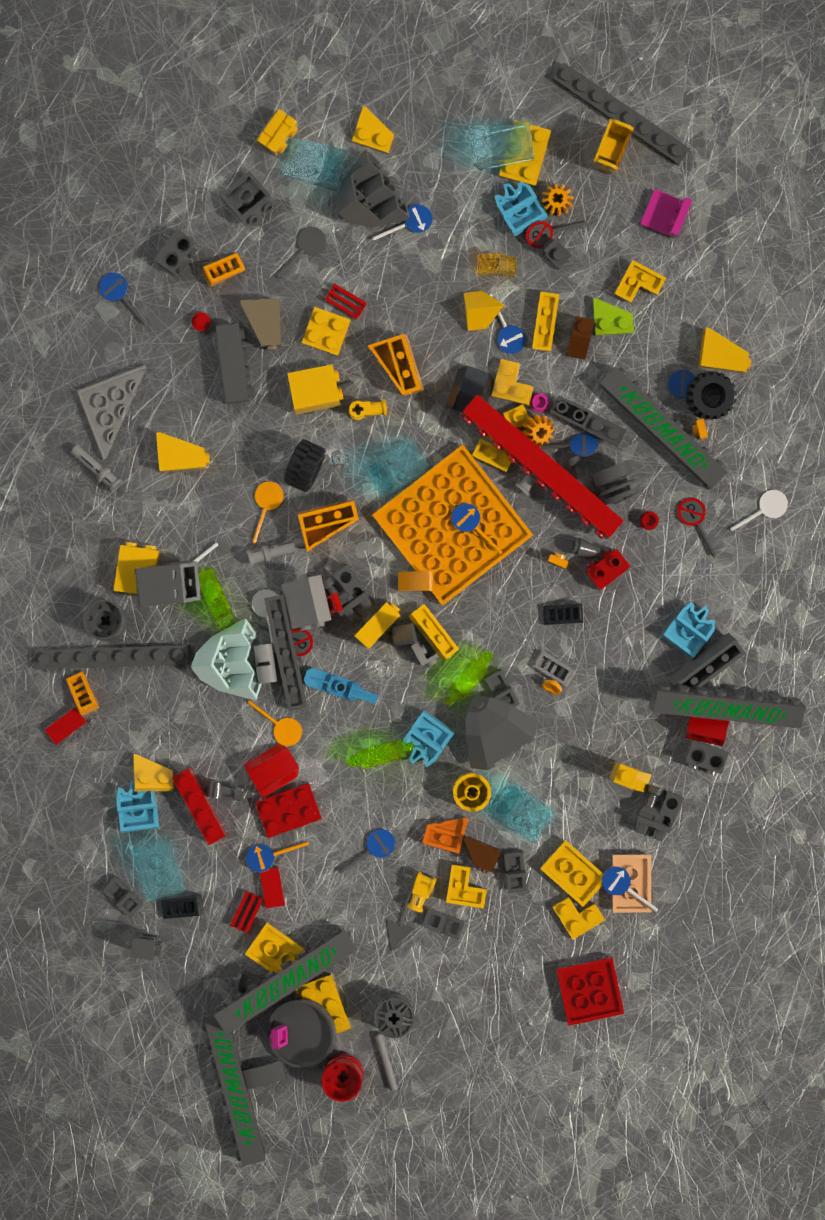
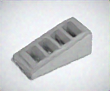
[533,650,577,687]

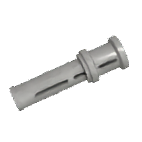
[70,445,123,493]
[247,537,306,566]

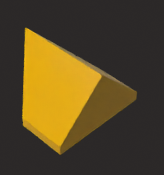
[463,291,504,331]

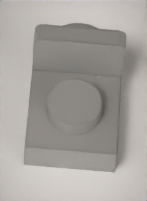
[411,642,439,667]

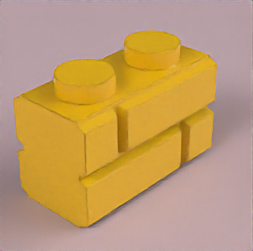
[256,109,298,156]

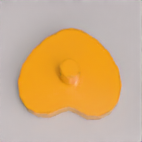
[542,680,562,695]

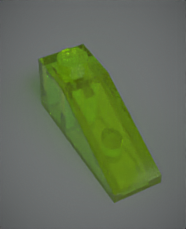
[198,567,235,631]

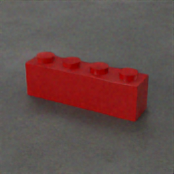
[172,767,227,845]

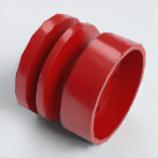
[322,1053,364,1102]

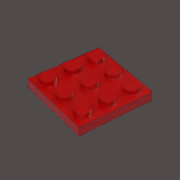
[556,957,624,1026]

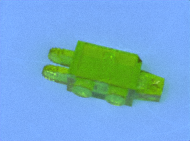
[444,650,493,707]
[346,739,415,769]

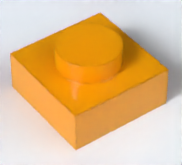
[692,418,708,440]
[547,552,569,569]

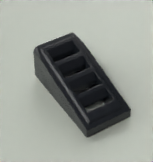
[543,604,583,625]
[161,895,204,919]

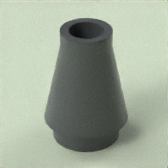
[571,538,601,558]

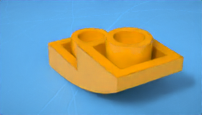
[398,571,433,591]

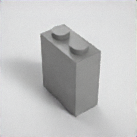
[281,575,332,631]

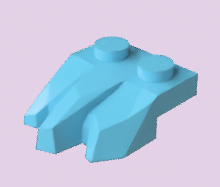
[494,181,548,237]
[662,602,715,659]
[403,710,455,767]
[116,780,160,833]

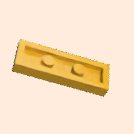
[532,292,559,352]
[408,604,459,661]

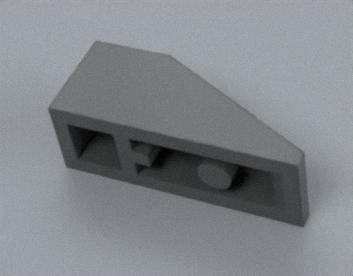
[388,623,417,647]

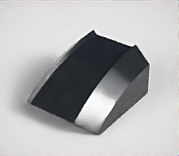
[445,366,494,412]

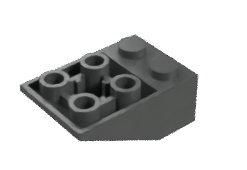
[135,560,201,607]

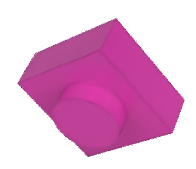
[270,1024,288,1049]

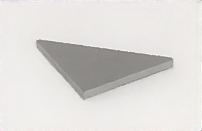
[76,364,147,460]

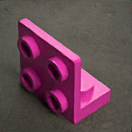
[640,189,692,239]

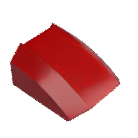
[244,744,299,798]

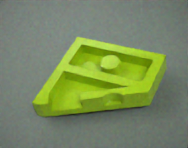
[592,298,634,336]

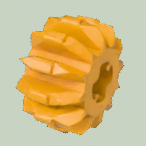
[541,183,574,217]
[522,414,555,447]

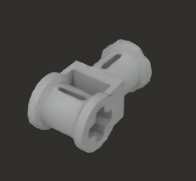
[515,475,537,496]

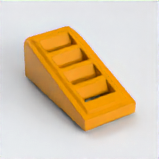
[201,253,245,288]
[66,671,99,716]

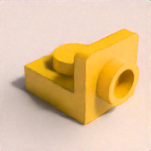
[502,404,529,428]

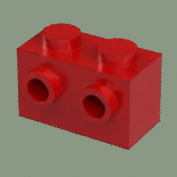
[585,548,631,591]
[685,717,729,746]

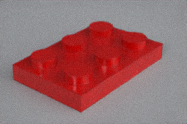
[255,783,322,838]

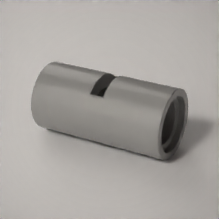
[253,643,277,684]

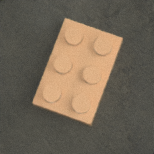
[612,854,651,913]

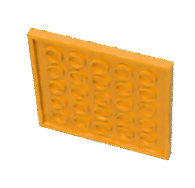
[372,445,533,606]

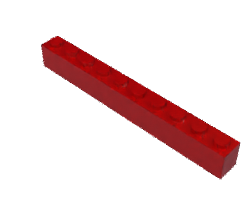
[461,394,624,539]

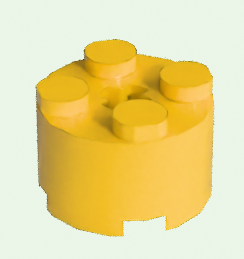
[453,772,491,812]

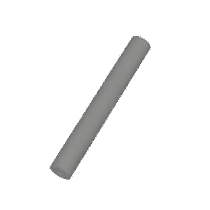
[375,1033,398,1091]

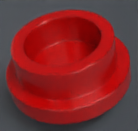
[191,312,211,332]
[639,511,659,530]

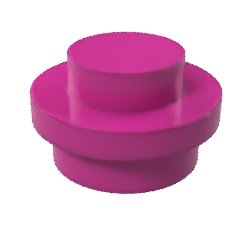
[530,393,549,413]

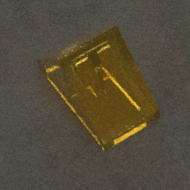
[477,253,517,277]

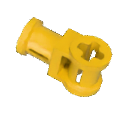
[349,399,387,420]
[407,871,437,913]

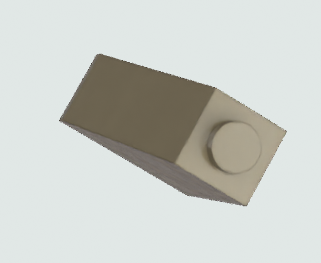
[240,299,282,351]

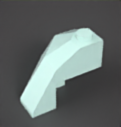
[191,619,262,700]

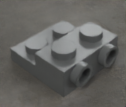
[220,171,275,227]

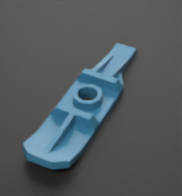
[303,667,379,704]

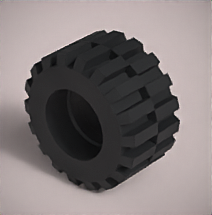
[685,371,737,420]
[284,439,326,492]

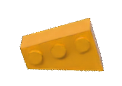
[368,334,424,396]
[298,498,359,552]

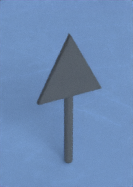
[387,890,414,951]

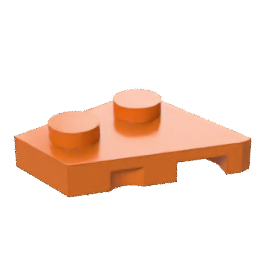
[422,817,469,854]

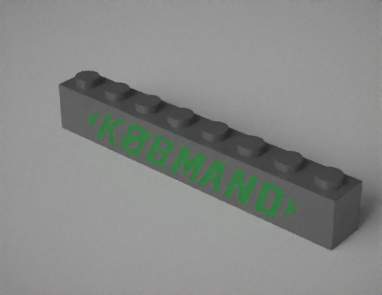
[598,366,727,490]
[649,683,806,728]
[213,928,357,1035]
[201,1011,266,1166]

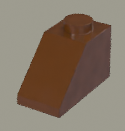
[566,316,594,360]
[464,835,501,874]

